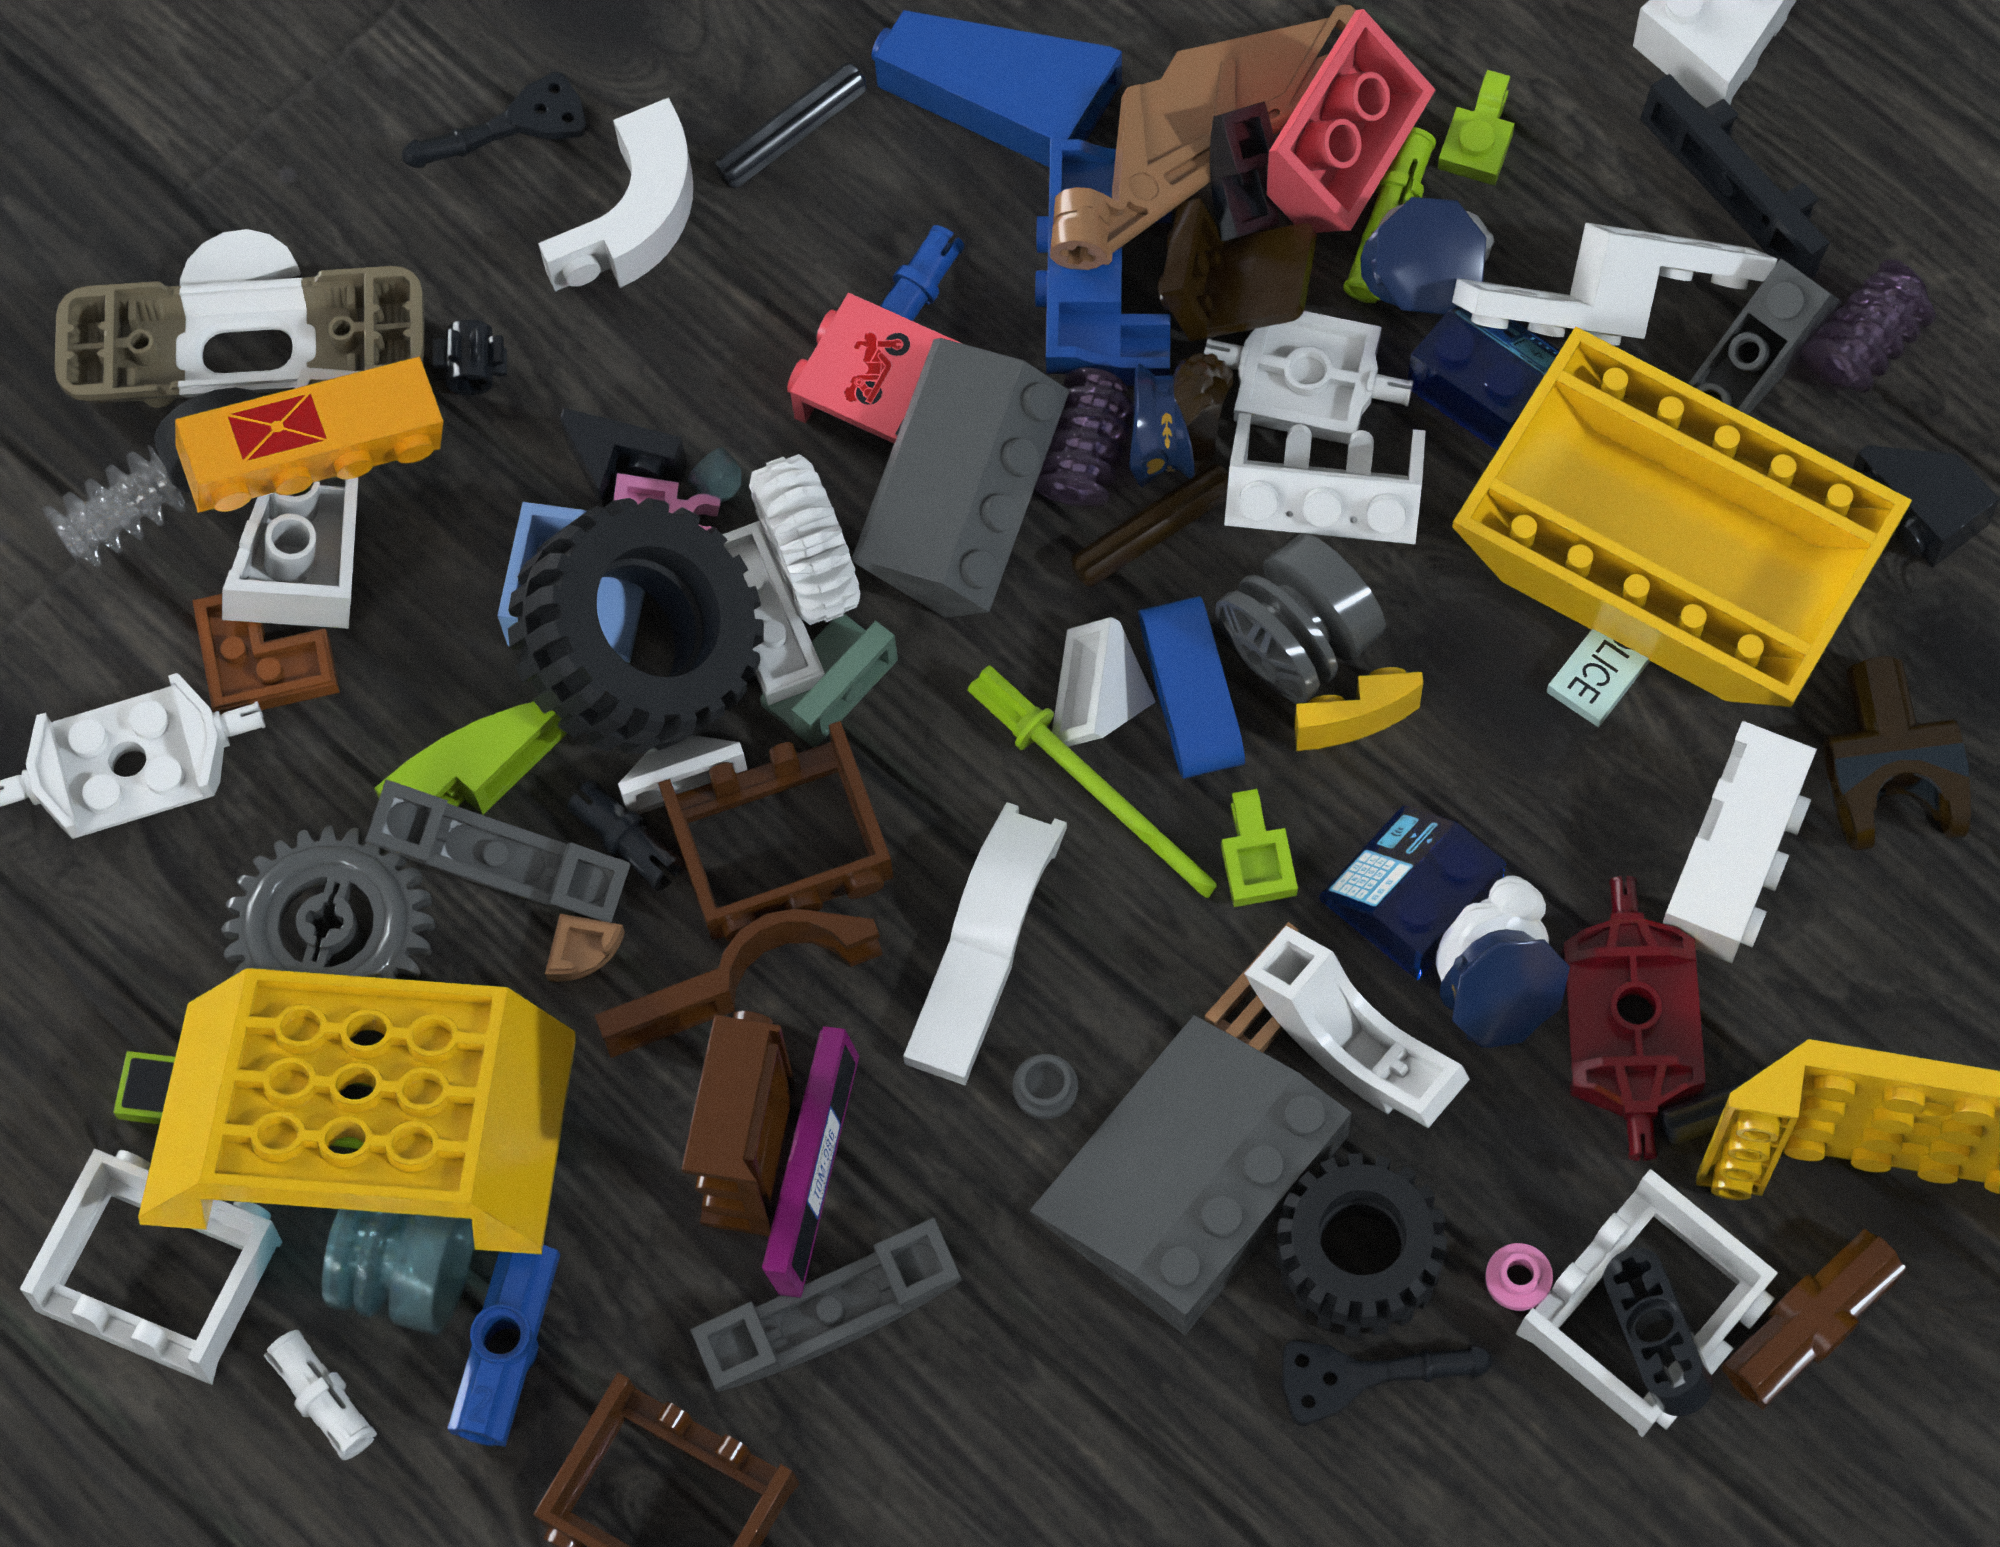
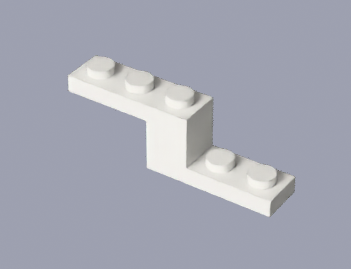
[1452,223,1777,345]

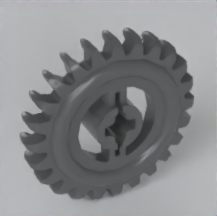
[221,826,436,979]

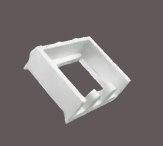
[1224,413,1426,544]
[20,1148,282,1385]
[1516,1169,1778,1438]

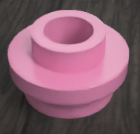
[1485,1243,1553,1311]

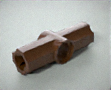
[1721,1228,1906,1410]

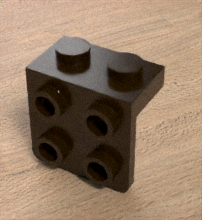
[1158,198,1317,341]

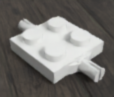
[1204,311,1413,445]

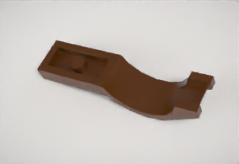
[595,908,883,1058]

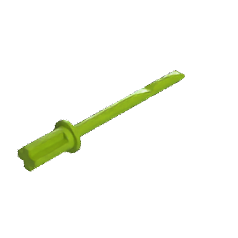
[967,665,1216,898]

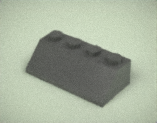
[851,338,1070,618]

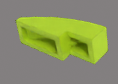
[374,702,567,815]

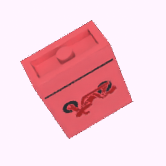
[787,292,960,444]

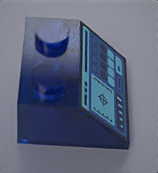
[1408,306,1560,451]

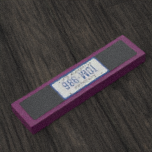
[762,1026,859,1298]

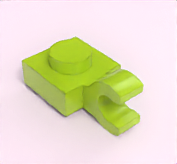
[1438,69,1515,186]
[1221,789,1298,907]

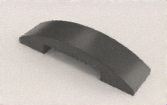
[364,779,631,923]
[690,1218,962,1392]

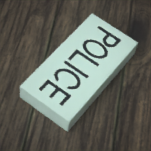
[1547,629,1650,728]

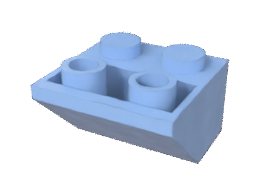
[497,502,645,663]

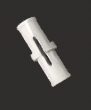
[264,1330,377,1460]

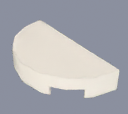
[180,229,301,286]

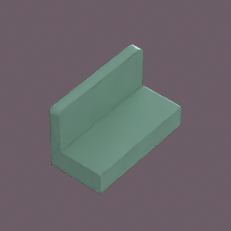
[760,614,898,748]

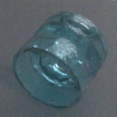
[321,1209,474,1335]

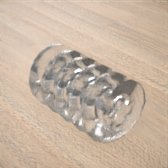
[42,444,187,568]

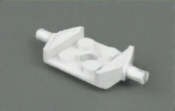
[0,673,266,839]

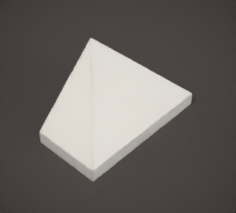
[1052,617,1156,747]
[618,735,747,814]

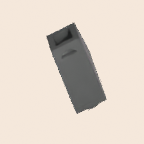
[1688,258,1842,415]

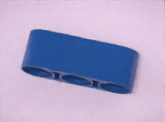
[1138,596,1245,779]

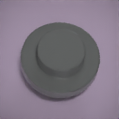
[1013,1054,1078,1119]

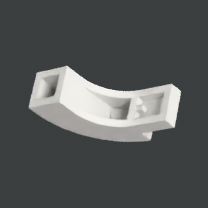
[538,97,693,291]
[1244,926,1470,1128]

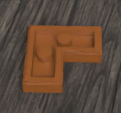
[192,594,340,714]

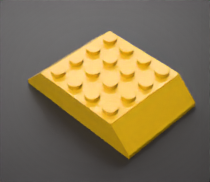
[1452,326,1912,707]

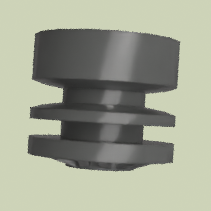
[1215,533,1386,703]

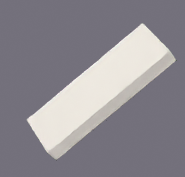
[722,521,825,706]

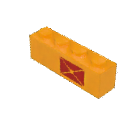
[175,356,444,513]

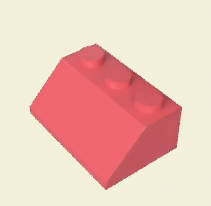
[1266,9,1436,233]

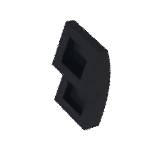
[1210,101,1280,241]

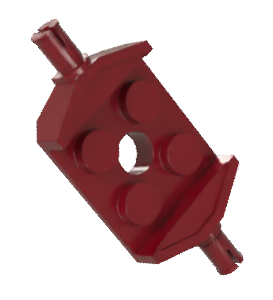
[1561,876,1706,1161]

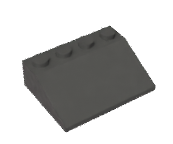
[1030,1015,1352,1335]

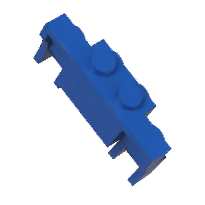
[1035,139,1171,386]

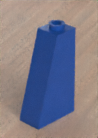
[871,10,1122,168]

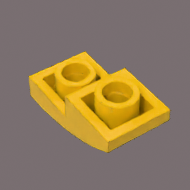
[1294,667,1423,751]

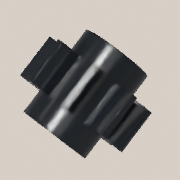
[432,320,507,395]

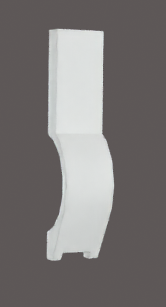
[903,802,1067,1085]

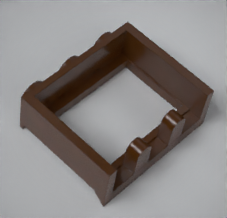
[658,721,893,941]
[681,1011,796,1237]
[533,1372,800,1547]

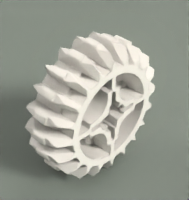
[749,454,861,625]

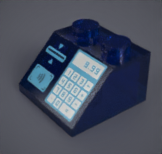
[1319,805,1506,980]

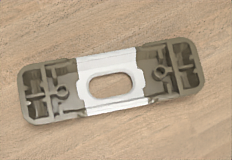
[55,266,425,408]

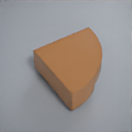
[545,914,625,982]

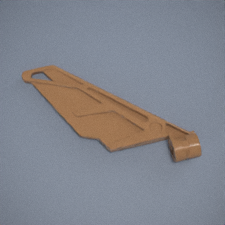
[1050,5,1356,270]

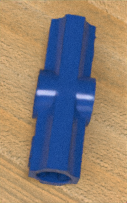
[447,1244,560,1447]

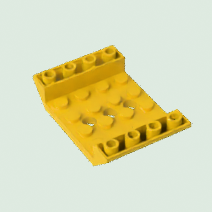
[138,968,576,1255]
[1696,1039,2000,1200]

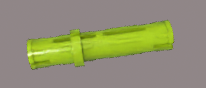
[1343,127,1436,303]

